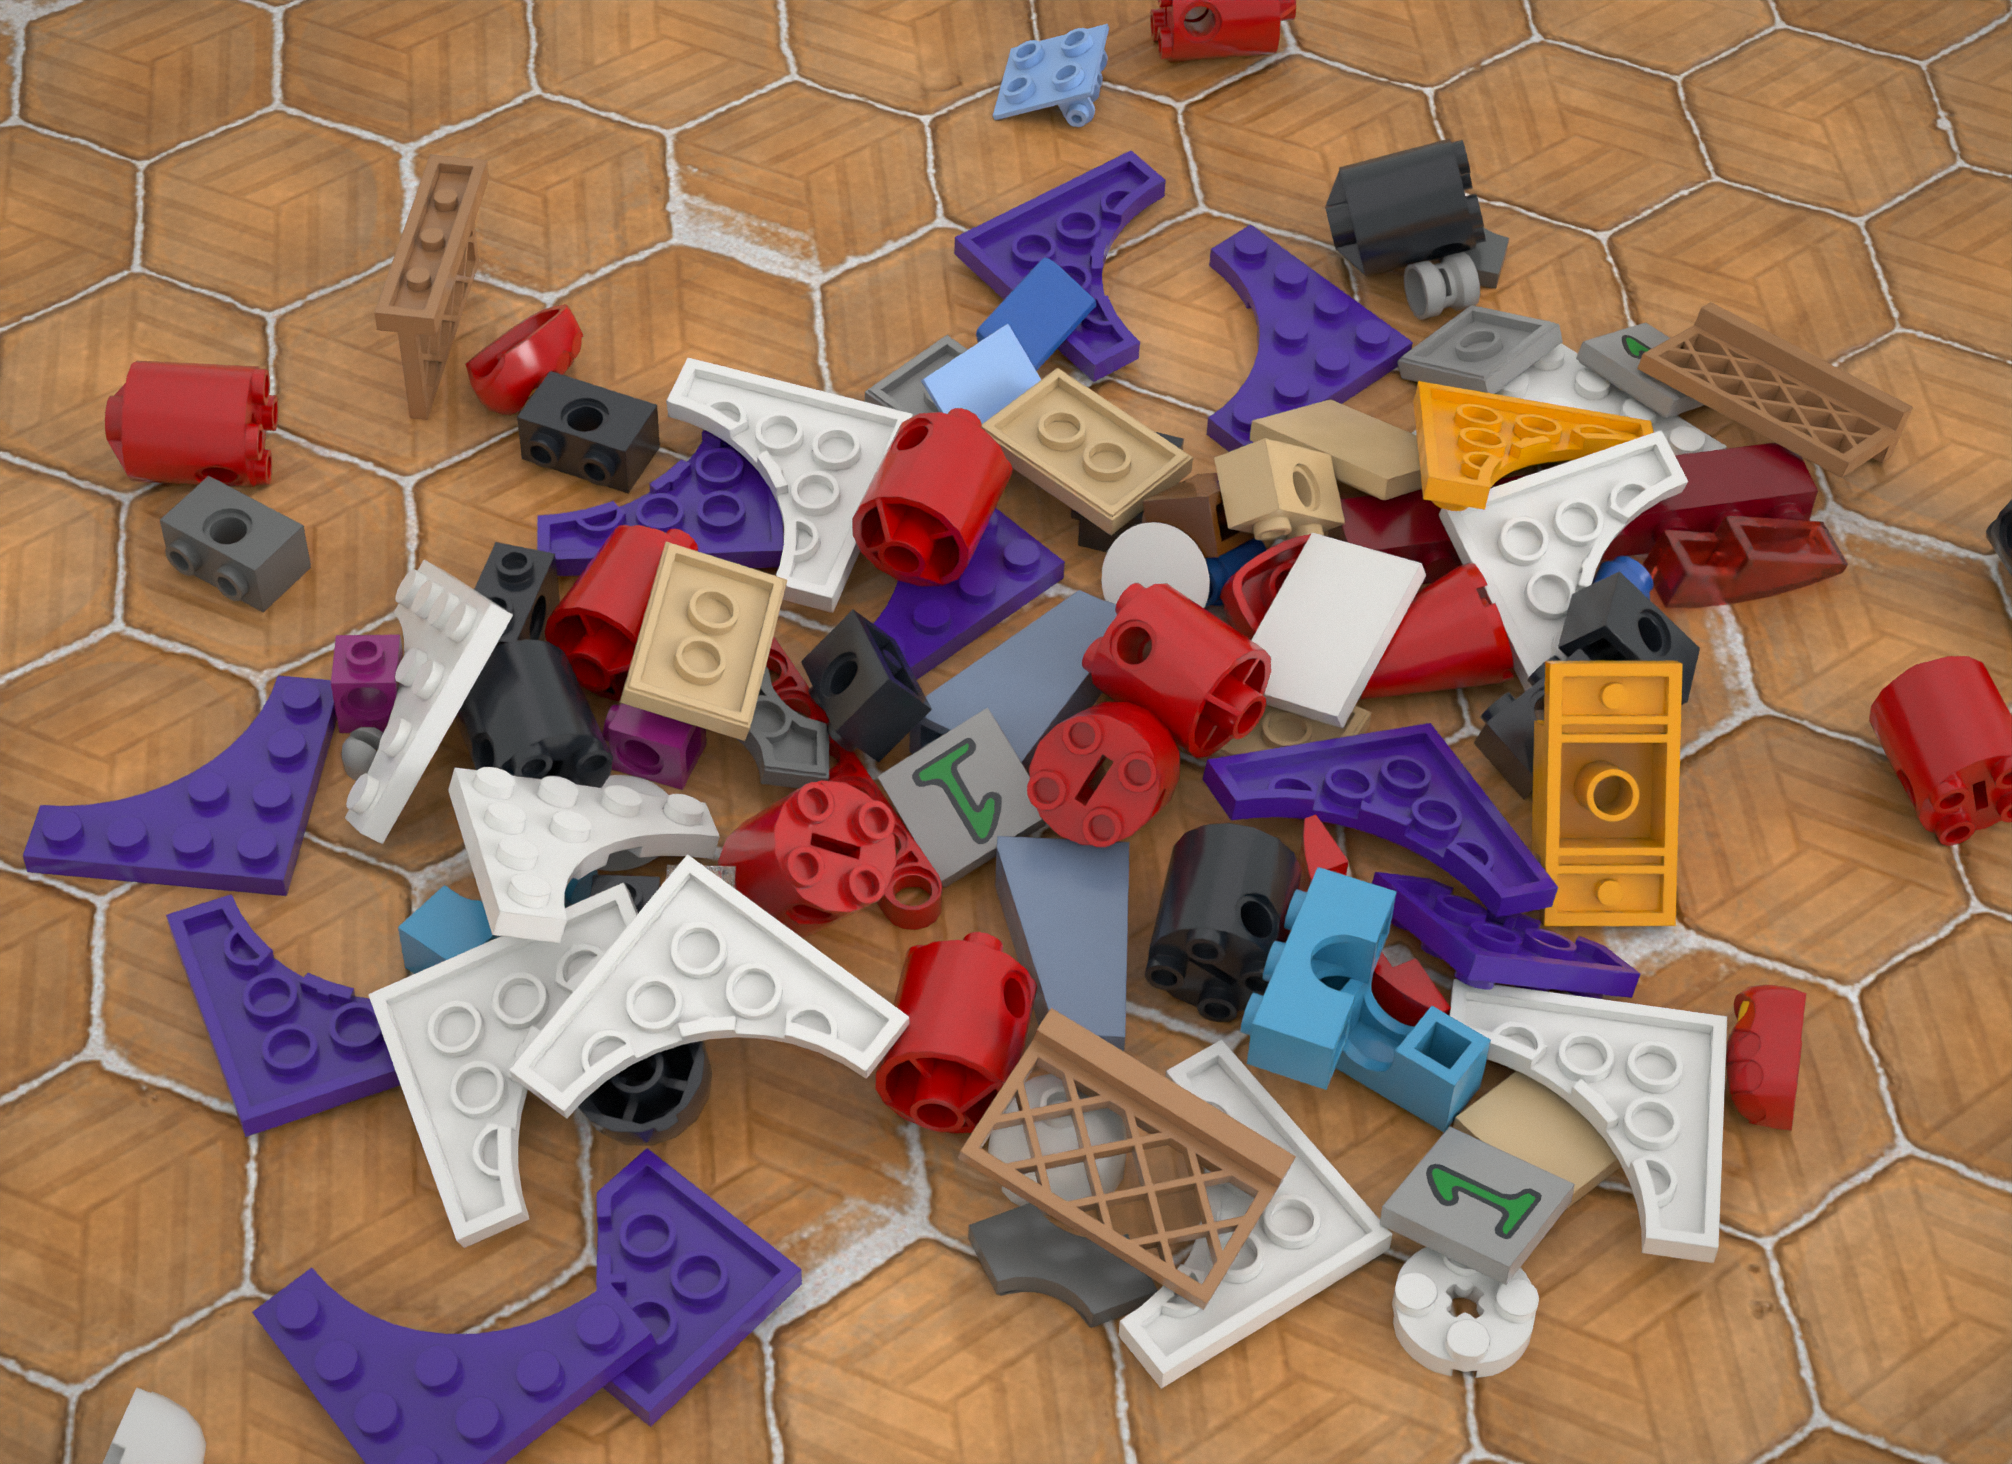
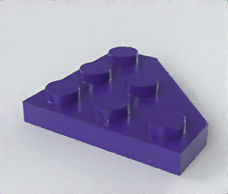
[1371,872,1641,999]
[596,1148,802,1427]

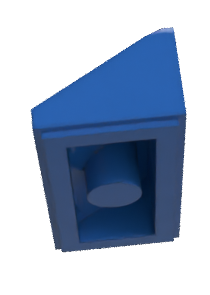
[976,257,1096,371]

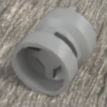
[1404,252,1480,320]

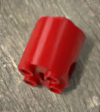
[1150,0,1296,62]
[105,360,278,487]
[852,408,1012,587]
[544,525,698,702]
[1082,583,1271,758]
[1869,656,2012,846]
[1027,702,1180,847]
[718,780,896,938]
[875,932,1037,1134]

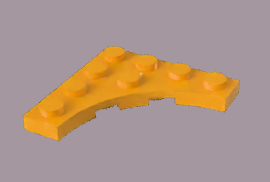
[1413,381,1654,511]

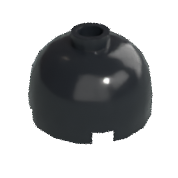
[578,1041,712,1146]

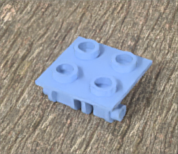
[993,24,1109,127]
[921,324,1041,424]

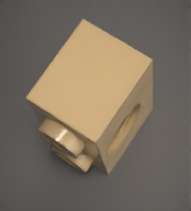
[1214,438,1345,540]

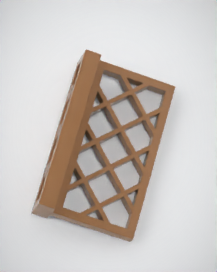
[374,154,489,420]
[1637,302,1913,478]
[958,1008,1296,1310]

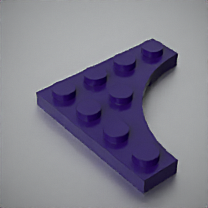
[954,151,1166,382]
[1206,224,1413,452]
[537,378,784,576]
[874,508,1065,680]
[23,675,337,896]
[1202,723,1558,918]
[166,894,401,1137]
[252,1267,657,1464]

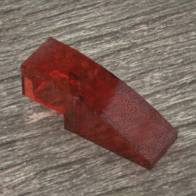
[1642,516,1848,608]

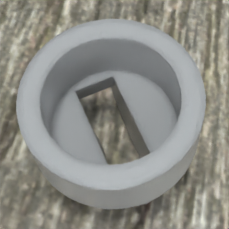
[341,727,383,781]

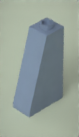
[909,590,1117,774]
[995,836,1130,1052]

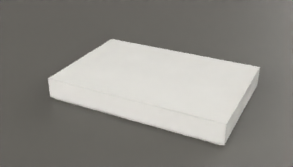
[1251,533,1426,729]

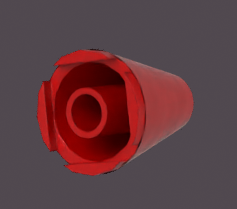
[1359,562,1514,700]

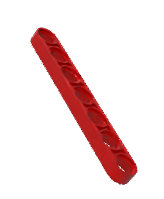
[766,636,942,930]

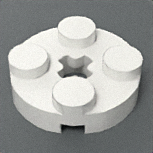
[1392,1247,1539,1378]

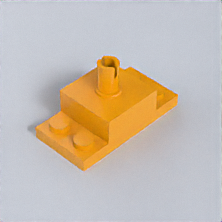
[1532,661,1682,926]

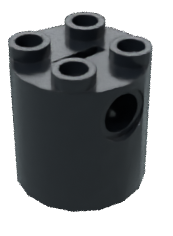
[1325,138,1486,277]
[455,639,613,788]
[1145,823,1302,1023]

